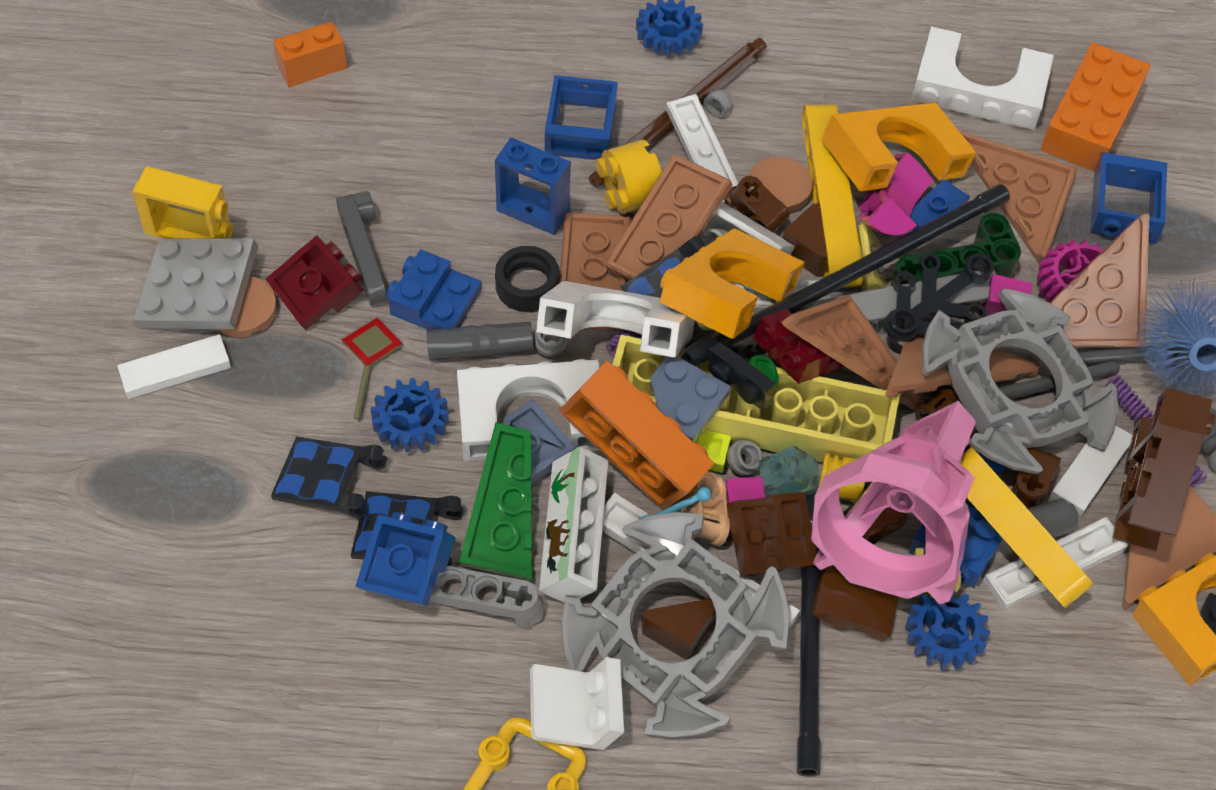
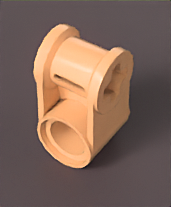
[680,471,730,546]

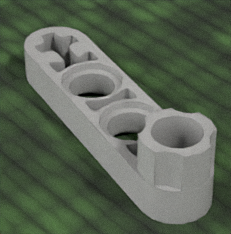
[429,566,545,628]

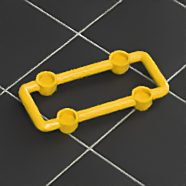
[463,717,587,790]

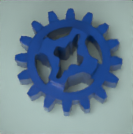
[636,0,703,57]
[371,378,449,452]
[905,591,990,670]

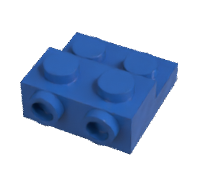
[386,249,482,330]
[908,505,1003,588]
[355,512,456,607]

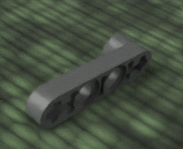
[336,191,387,304]

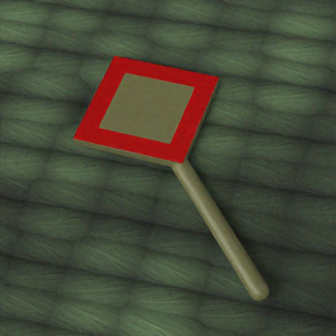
[342,317,403,420]

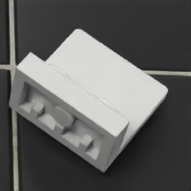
[530,657,624,750]

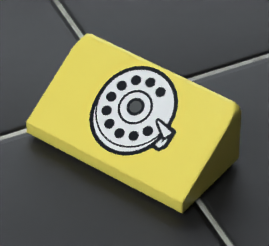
[857,222,887,292]

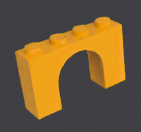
[821,103,976,191]
[659,228,805,339]
[1132,552,1216,686]

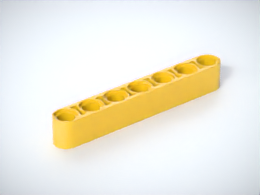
[802,104,863,288]

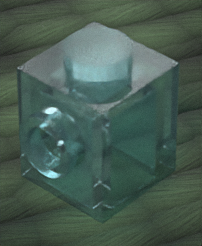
[759,445,819,496]

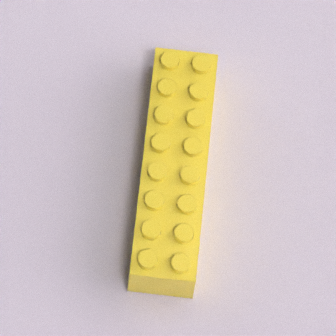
[612,335,900,462]

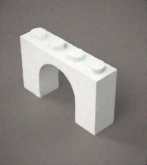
[911,26,1054,130]
[536,281,695,358]
[457,359,600,461]

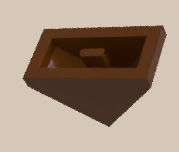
[782,203,827,277]
[641,599,716,660]

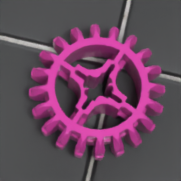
[1036,239,1103,303]

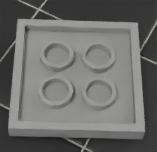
[133,238,258,329]

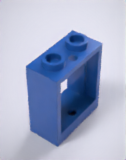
[545,75,618,160]
[495,137,571,235]
[1090,152,1167,243]

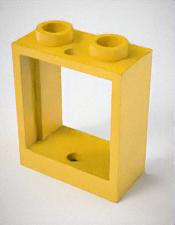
[132,166,233,239]

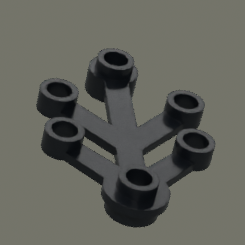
[884,253,994,342]

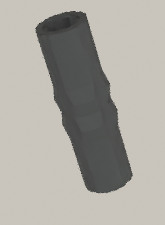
[426,322,533,359]

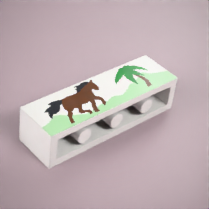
[539,446,608,603]

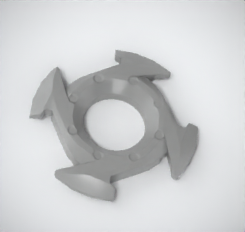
[922,288,1118,474]
[562,512,790,738]

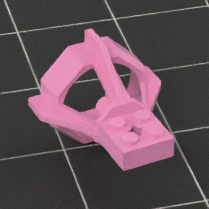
[811,401,976,604]

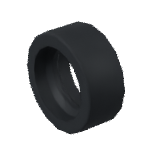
[495,246,559,312]

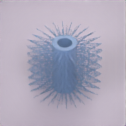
[1134,278,1216,399]

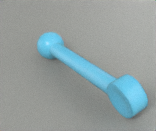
[641,487,711,519]

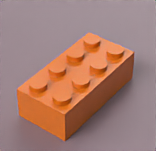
[1040,42,1151,172]
[558,361,714,510]

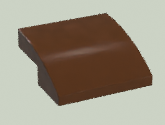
[726,492,817,577]
[811,565,899,642]

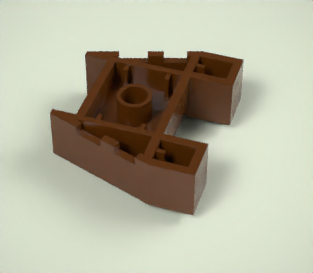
[1112,388,1215,551]

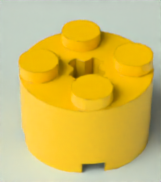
[595,139,662,214]

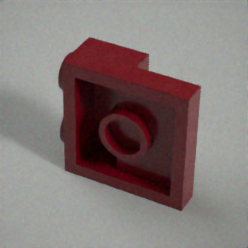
[265,235,364,330]
[753,309,844,384]

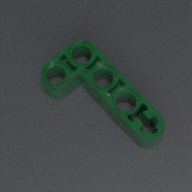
[890,213,1022,287]

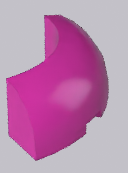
[858,152,934,236]

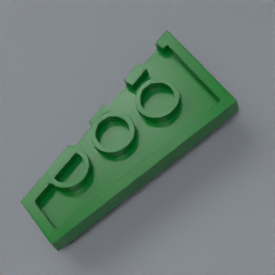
[459,422,532,582]

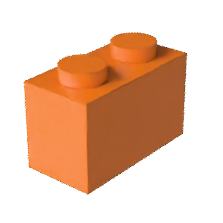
[273,21,347,88]

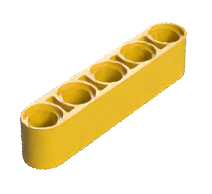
[961,447,1094,608]

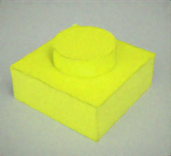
[695,430,731,473]

